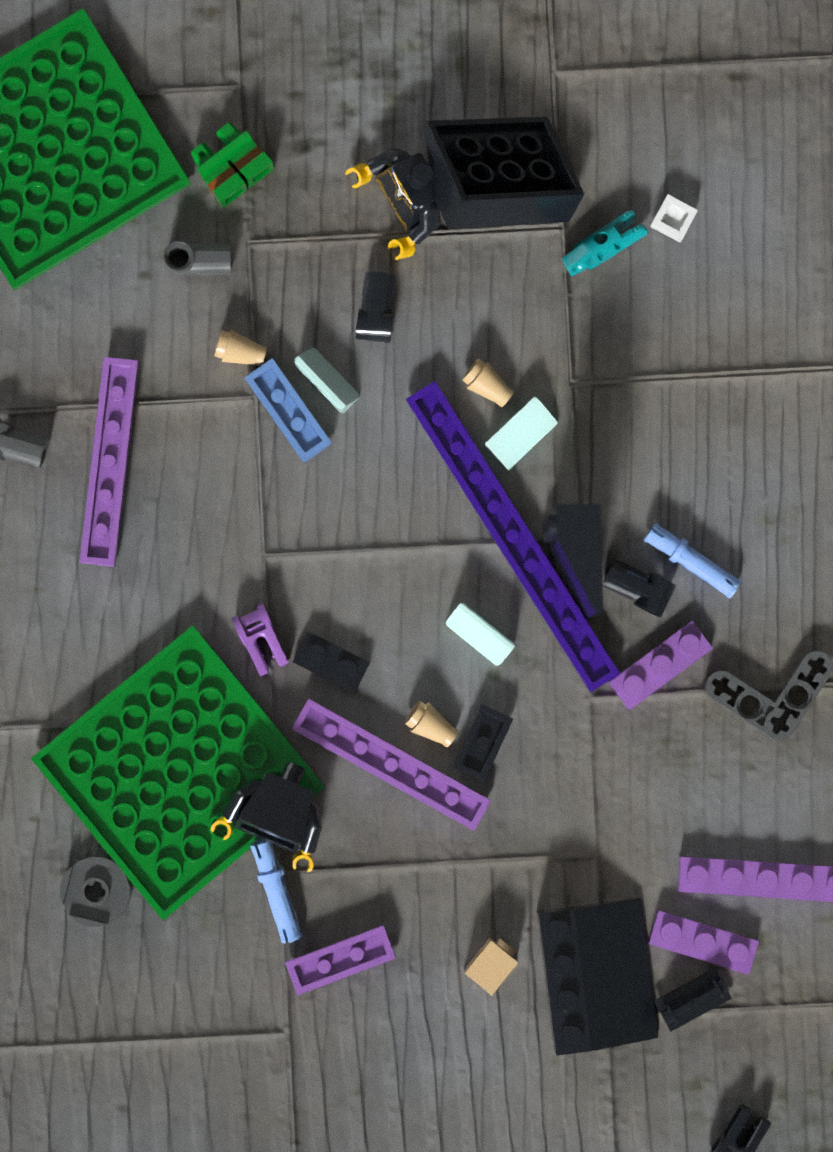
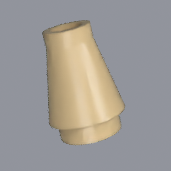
[214,329,267,366]
[462,358,514,407]
[405,701,458,747]

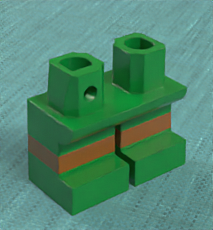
[191,122,274,209]

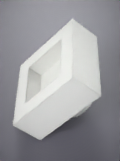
[650,194,698,243]

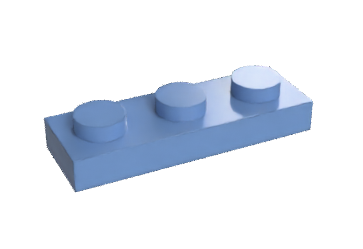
[244,358,332,463]

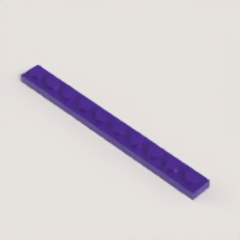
[406,381,620,692]

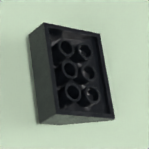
[424,117,584,229]
[542,504,603,619]
[537,898,658,1056]

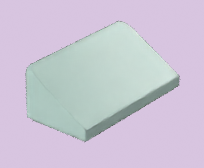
[295,348,360,413]
[485,396,558,471]
[446,603,515,666]

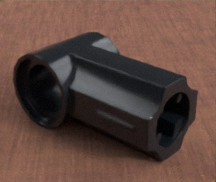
[356,272,395,343]
[603,559,676,617]

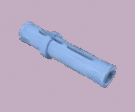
[643,522,742,599]
[250,839,303,943]

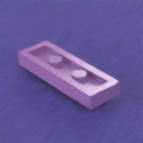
[608,621,713,710]
[648,910,759,975]
[285,924,396,996]

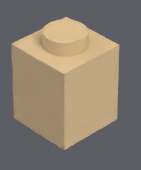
[464,938,518,996]

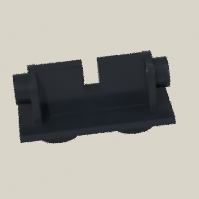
[654,967,732,1032]

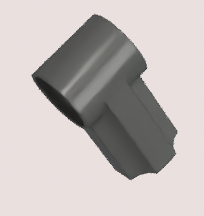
[163,241,231,278]
[0,423,49,468]

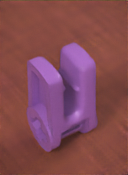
[231,603,289,676]

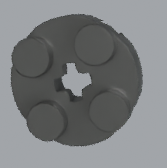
[60,856,131,927]

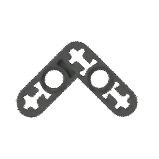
[704,651,833,740]

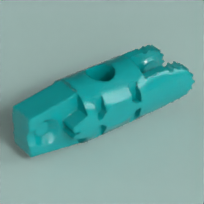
[562,209,649,277]

